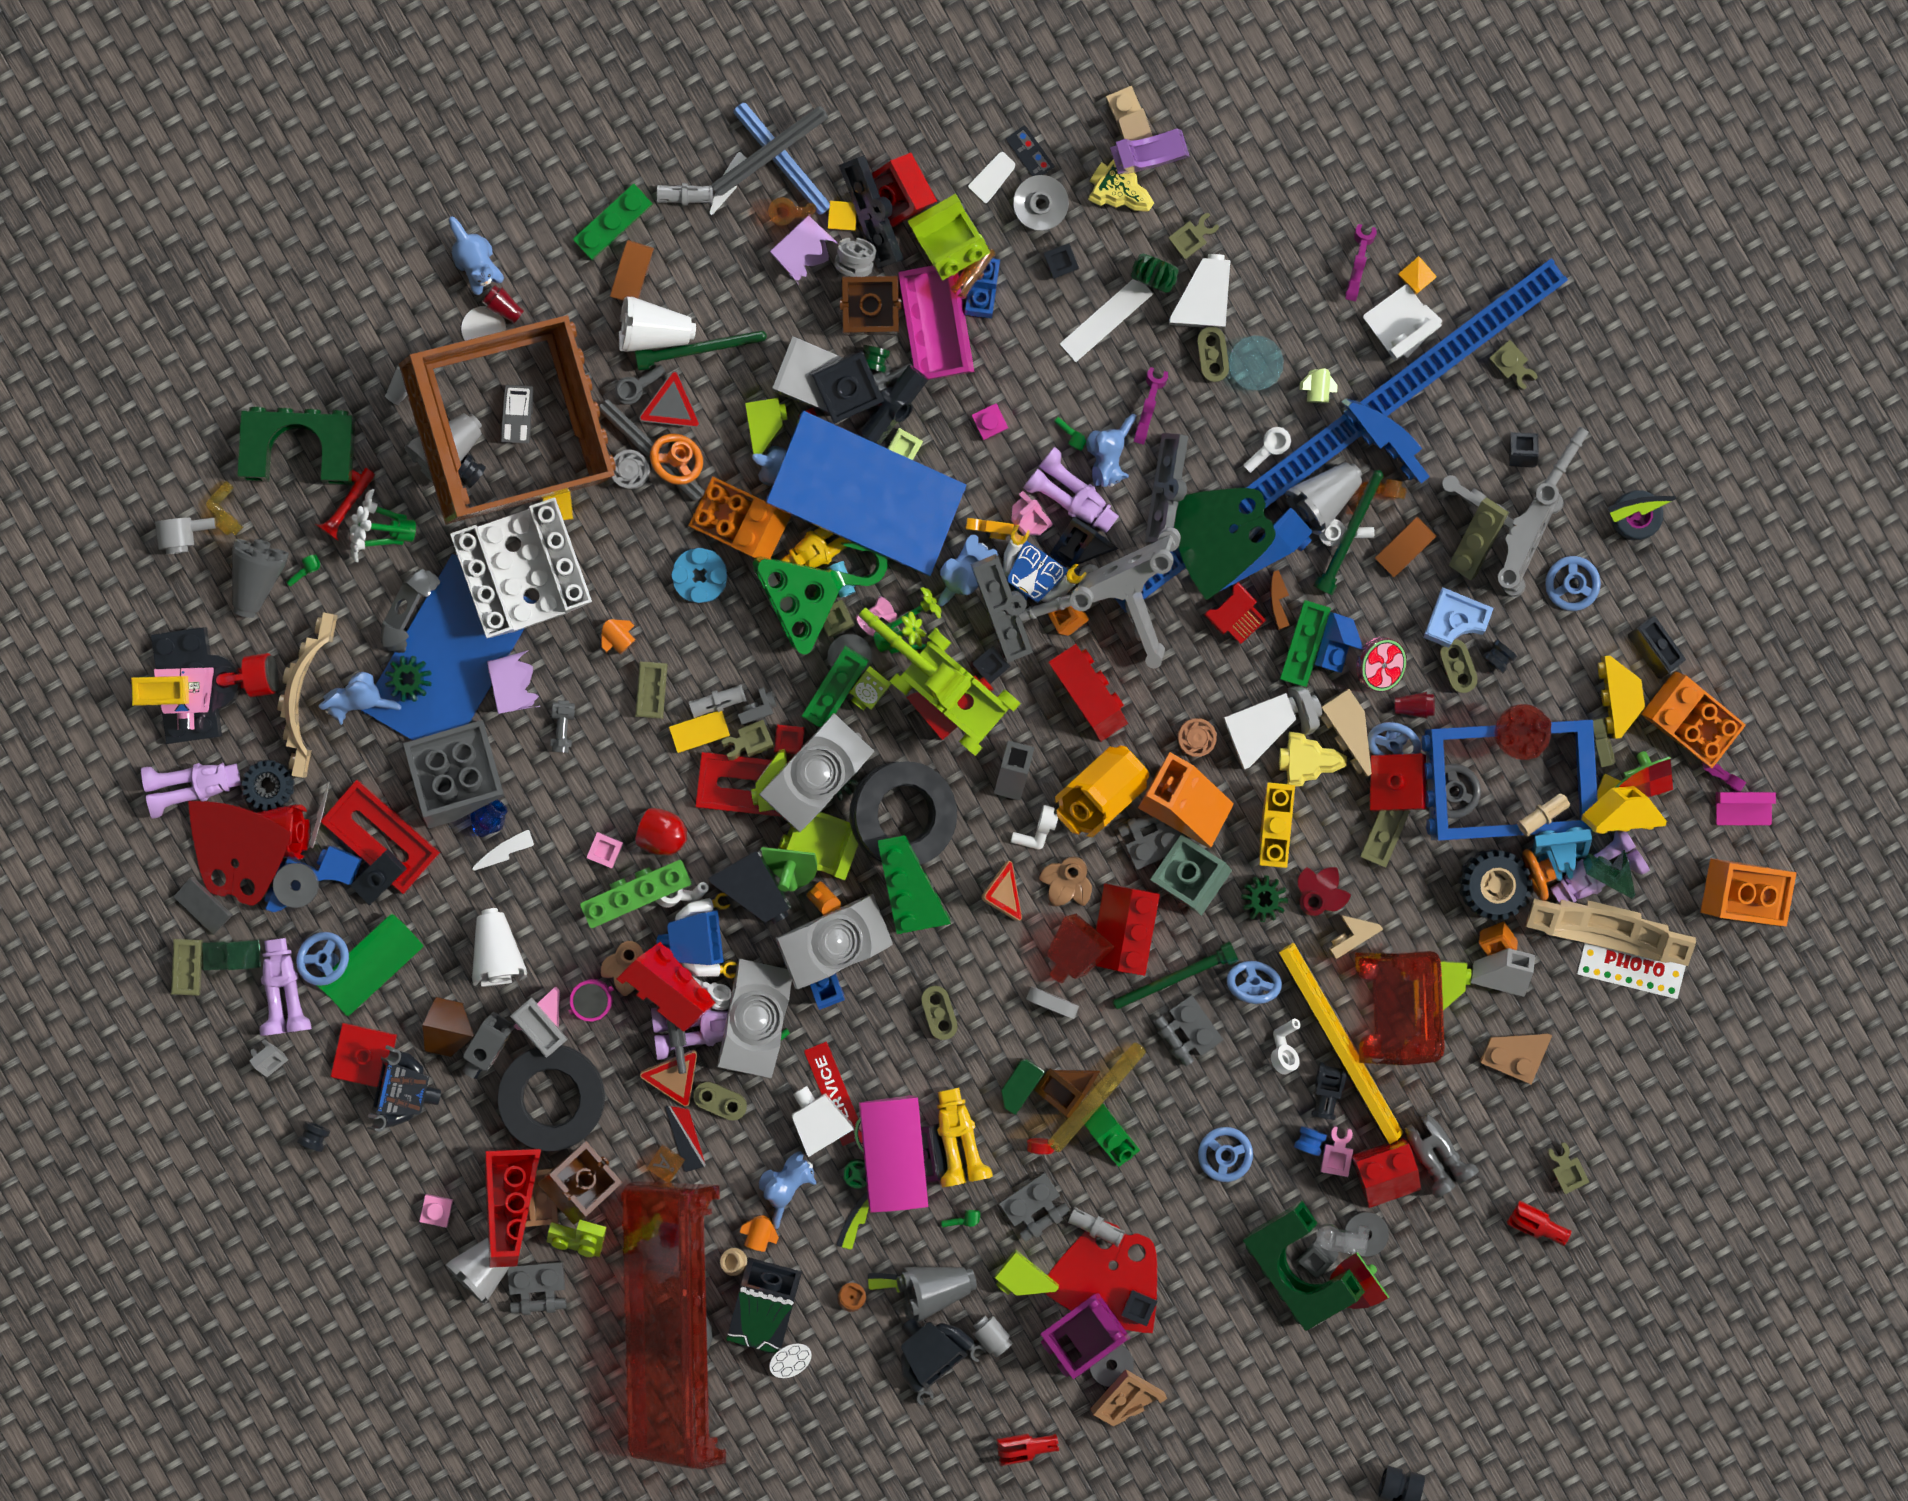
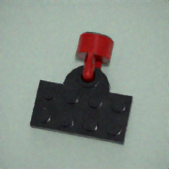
[151,627,279,744]

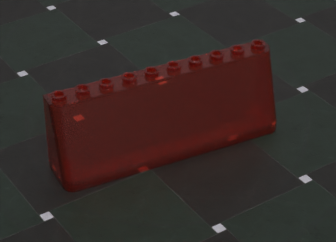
[621,1182,726,1469]

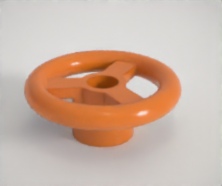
[650,434,703,485]
[1522,849,1556,901]

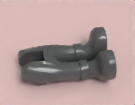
[1404,1113,1479,1199]

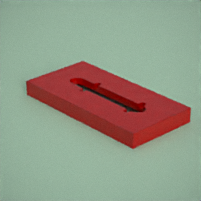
[696,752,788,817]
[321,780,441,894]

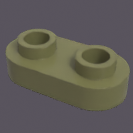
[1197,327,1229,382]
[1439,639,1478,693]
[922,985,957,1040]
[694,1081,747,1121]

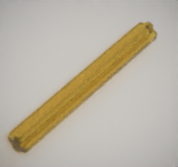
[1048,1042,1146,1153]

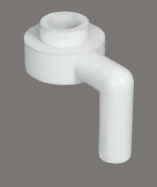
[1010,805,1058,850]
[656,882,708,907]
[1271,1019,1300,1074]

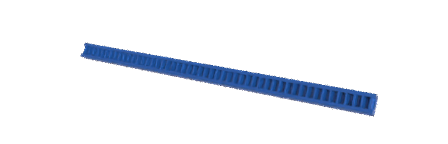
[1114,258,1568,613]

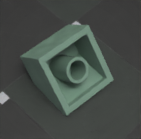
[1150,834,1232,916]

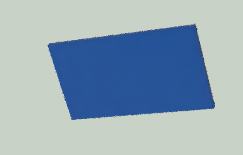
[766,411,966,576]
[362,554,536,740]

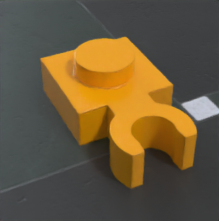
[966,518,1014,540]

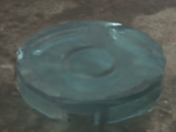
[1229,335,1284,391]

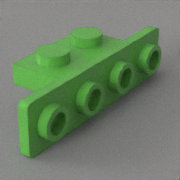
[580,860,692,928]

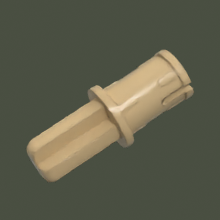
[1517,794,1570,837]

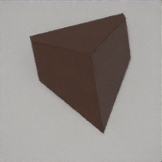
[422,997,475,1057]
[1034,1068,1100,1118]

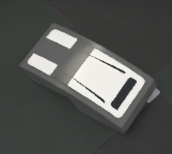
[501,385,534,443]

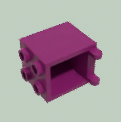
[1040,1293,1131,1379]

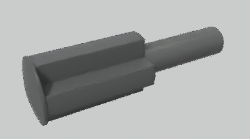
[667,1019,687,1074]

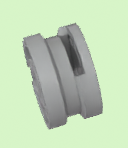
[834,238,876,277]
[612,450,650,489]

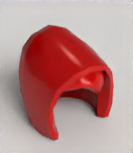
[636,808,687,856]

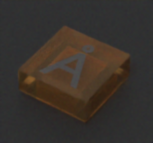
[646,1144,685,1183]

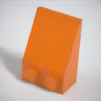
[1701,858,1797,927]

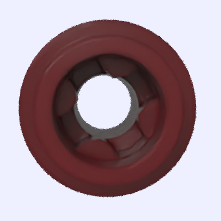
[482,285,524,323]
[1395,691,1435,719]

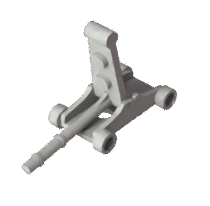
[1443,427,1589,597]
[1019,527,1181,669]

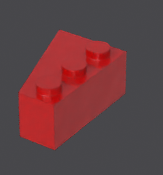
[1049,644,1128,742]
[616,942,716,1032]

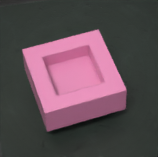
[587,832,623,868]
[420,1194,453,1228]

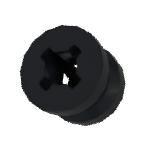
[458,453,486,488]
[1482,639,1517,674]
[297,1121,331,1152]

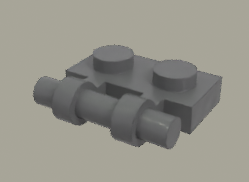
[1118,814,1181,870]
[1154,994,1223,1067]
[999,1172,1071,1242]
[508,1261,567,1315]

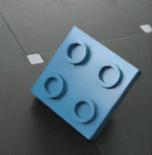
[1532,827,1592,881]

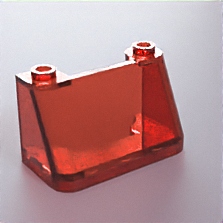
[1355,951,1445,1065]

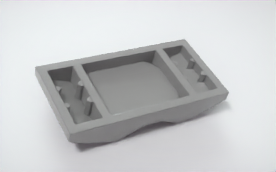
[759,714,874,832]
[775,894,893,989]
[717,959,792,1079]

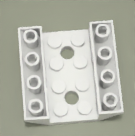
[450,497,592,639]

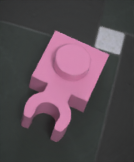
[1320,1126,1353,1177]

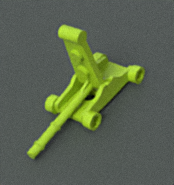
[859,608,1021,756]

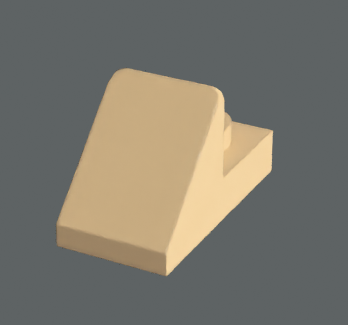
[1106,86,1152,141]
[1328,915,1383,959]

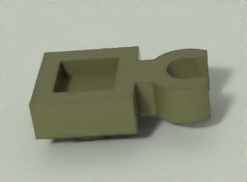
[1168,213,1219,260]
[1489,340,1538,390]
[813,591,855,637]
[1593,718,1616,767]
[721,720,774,760]
[1547,1142,1589,1194]

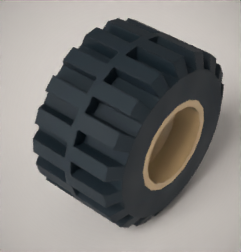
[1459,849,1532,920]

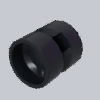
[1378,1465,1425,1501]

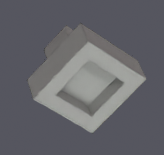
[249,1039,288,1077]

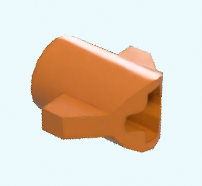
[601,619,636,655]
[806,881,841,915]
[740,1215,779,1252]

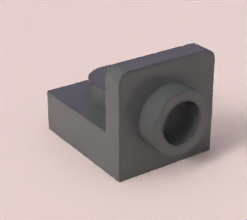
[738,687,777,725]

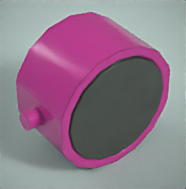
[569,979,614,1022]

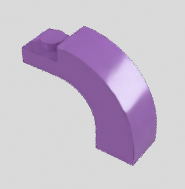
[1110,128,1190,174]

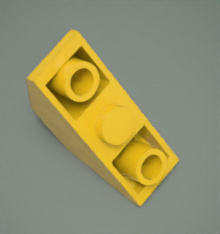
[1597,656,1645,739]
[1259,782,1295,868]
[1581,786,1667,834]

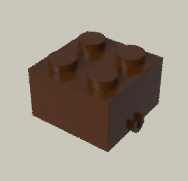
[840,276,901,335]
[537,1141,622,1225]

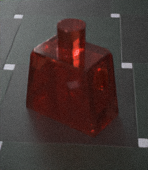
[1047,913,1115,983]

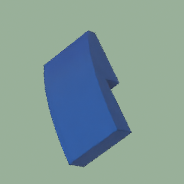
[965,257,1000,319]

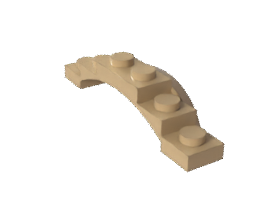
[278,613,338,778]
[1526,899,1696,966]

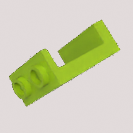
[908,194,990,281]
[778,812,858,880]

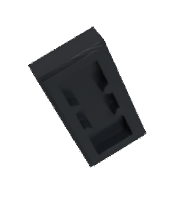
[350,849,407,905]

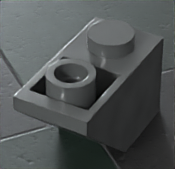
[994,741,1035,800]

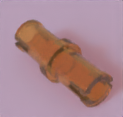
[950,246,996,299]

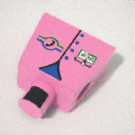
[154,668,214,730]

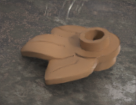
[1039,857,1092,906]
[601,941,643,996]

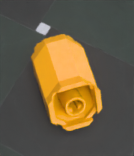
[1055,745,1149,837]

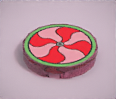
[1356,636,1407,692]

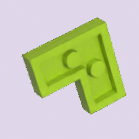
[547,1220,606,1257]

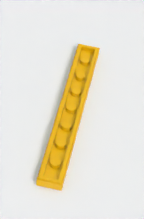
[1279,943,1403,1144]

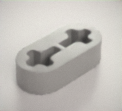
[1026,986,1079,1019]

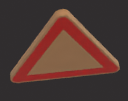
[982,861,1022,921]
[640,1050,697,1107]

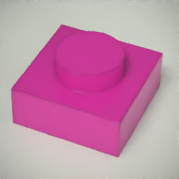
[972,403,1008,441]

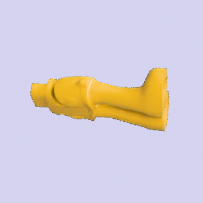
[781,528,854,568]
[937,1088,993,1188]

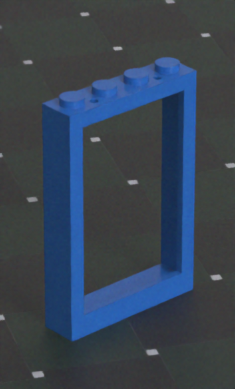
[1421,720,1598,840]

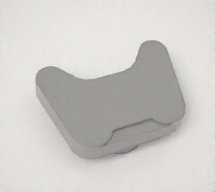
[1288,685,1322,736]

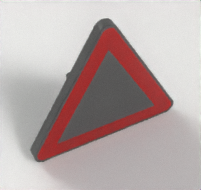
[639,371,700,428]

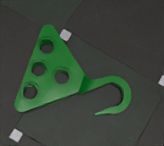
[753,542,887,654]

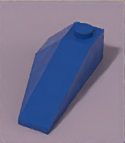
[1219,508,1313,592]

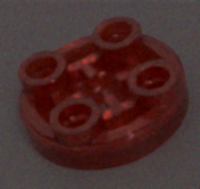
[1495,704,1552,760]

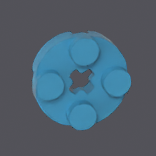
[672,548,727,603]

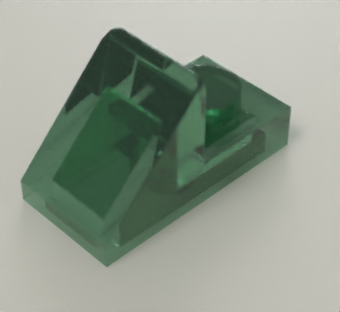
[1583,850,1635,899]
[202,940,261,970]

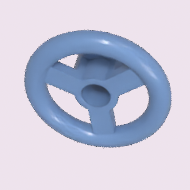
[1545,556,1601,611]
[1368,722,1421,755]
[296,932,349,986]
[1227,961,1282,1004]
[1198,1127,1253,1182]

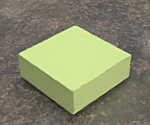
[887,428,923,460]

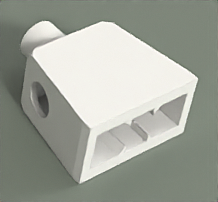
[792,1086,854,1157]

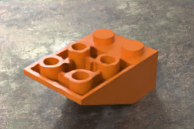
[688,476,791,559]
[1641,671,1746,768]
[1138,752,1234,849]

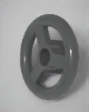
[1426,764,1481,819]

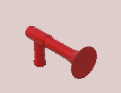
[315,468,376,541]

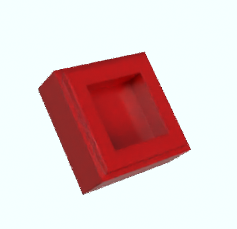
[774,724,805,754]

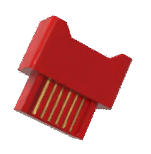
[1204,582,1266,644]

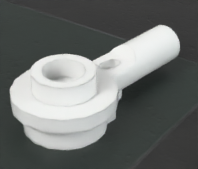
[1243,427,1291,473]
[1319,519,1374,547]
[693,977,732,1010]

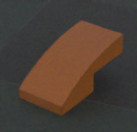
[610,240,654,301]
[1375,517,1436,577]
[1270,570,1289,630]

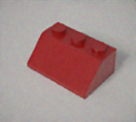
[1090,883,1160,976]

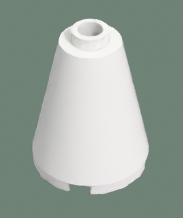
[619,296,696,352]
[472,908,527,986]

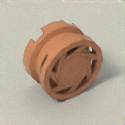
[1177,719,1217,757]

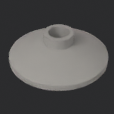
[1013,175,1069,231]

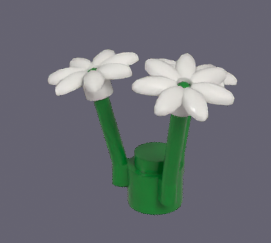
[349,489,416,562]

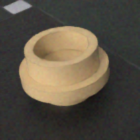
[720,1248,747,1276]

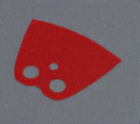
[188,801,292,906]
[1045,1221,1157,1333]

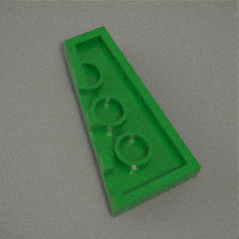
[878,835,951,934]

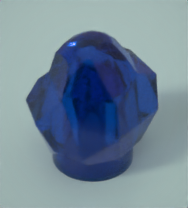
[470,799,508,837]

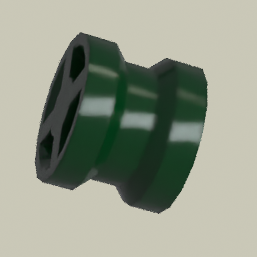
[863,345,890,373]
[844,1159,867,1188]

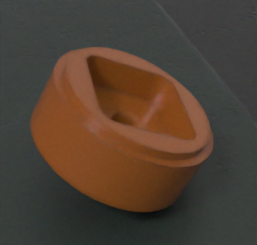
[837,1283,866,1312]

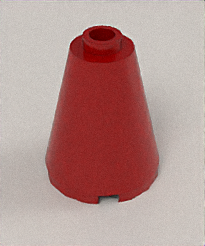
[257,804,310,859]

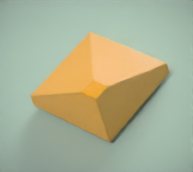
[1398,256,1437,295]

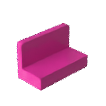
[1716,792,1776,825]

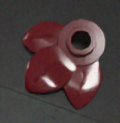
[1298,867,1351,916]

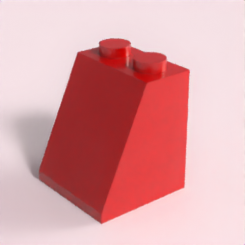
[906,676,994,740]
[1352,1138,1421,1208]

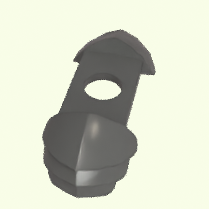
[381,569,440,653]

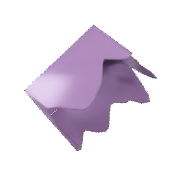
[770,216,839,285]
[487,650,541,714]

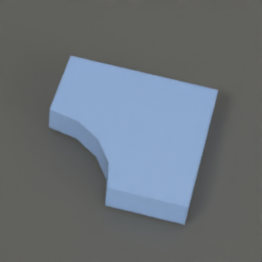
[1423,587,1493,648]

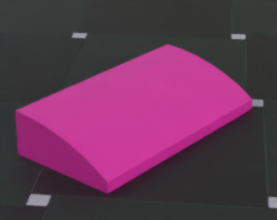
[898,266,974,380]
[859,1095,928,1212]

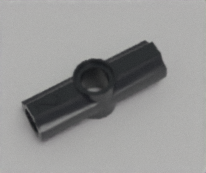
[860,365,929,445]

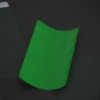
[316,914,424,1016]

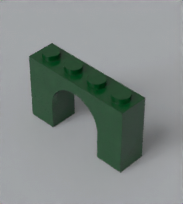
[238,407,356,485]
[1243,1201,1365,1331]

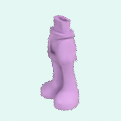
[1023,447,1119,533]
[141,763,241,819]
[1550,830,1650,903]
[259,938,312,1036]
[651,1007,728,1060]

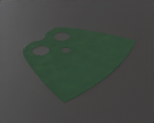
[1174,488,1276,600]

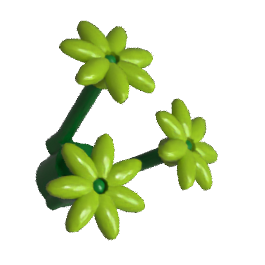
[874,587,942,654]

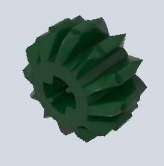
[1131,253,1179,293]
[385,656,432,702]
[1241,875,1288,922]

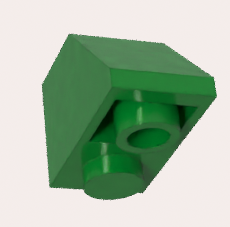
[1081,1103,1140,1167]

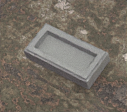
[510,997,568,1058]

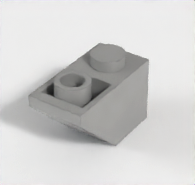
[1471,948,1535,997]

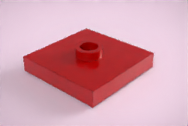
[1370,753,1426,811]
[331,1023,398,1087]

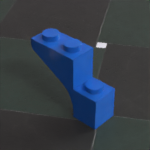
[265,846,363,912]

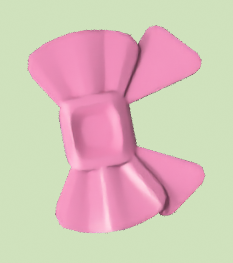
[856,596,897,636]

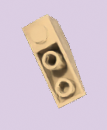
[1320,689,1371,776]

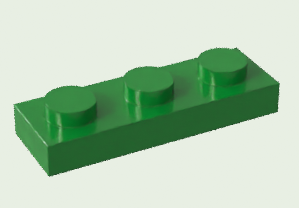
[573,183,653,261]
[1280,600,1331,687]
[802,646,869,727]

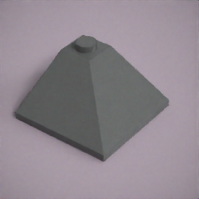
[403,720,504,829]

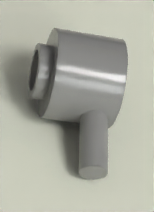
[155,518,216,554]

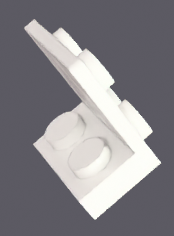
[1363,284,1442,361]

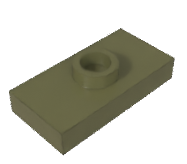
[635,661,668,719]
[171,939,203,995]

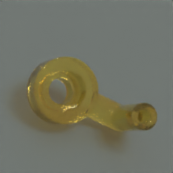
[206,481,243,535]

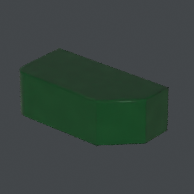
[1001,1058,1045,1115]

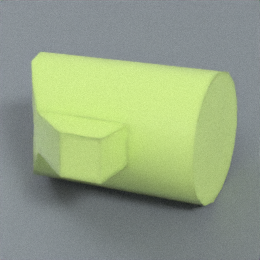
[1300,368,1337,403]

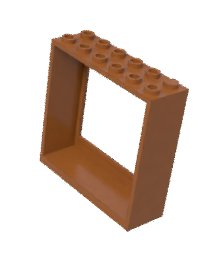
[399,315,616,525]

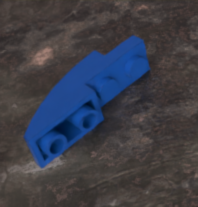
[1341,398,1430,483]

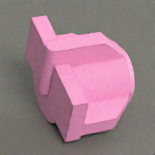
[1011,491,1053,535]

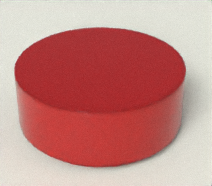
[1027,1138,1055,1154]

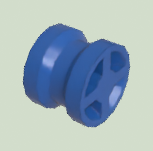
[1294,1126,1327,1156]

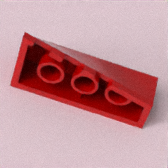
[485,1149,541,1268]

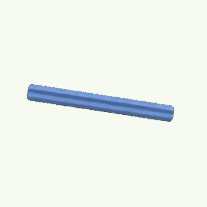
[733,103,830,215]

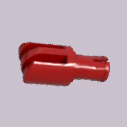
[1507,1201,1571,1246]
[996,1433,1059,1466]

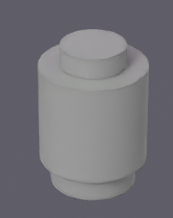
[973,1315,1013,1357]

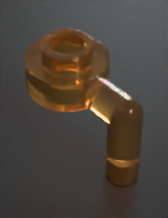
[768,197,816,226]
[1356,479,1407,515]

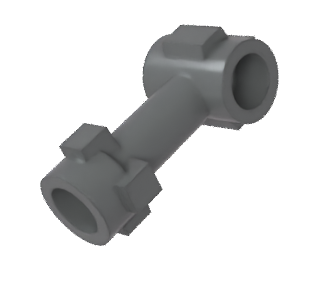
[550,700,575,753]

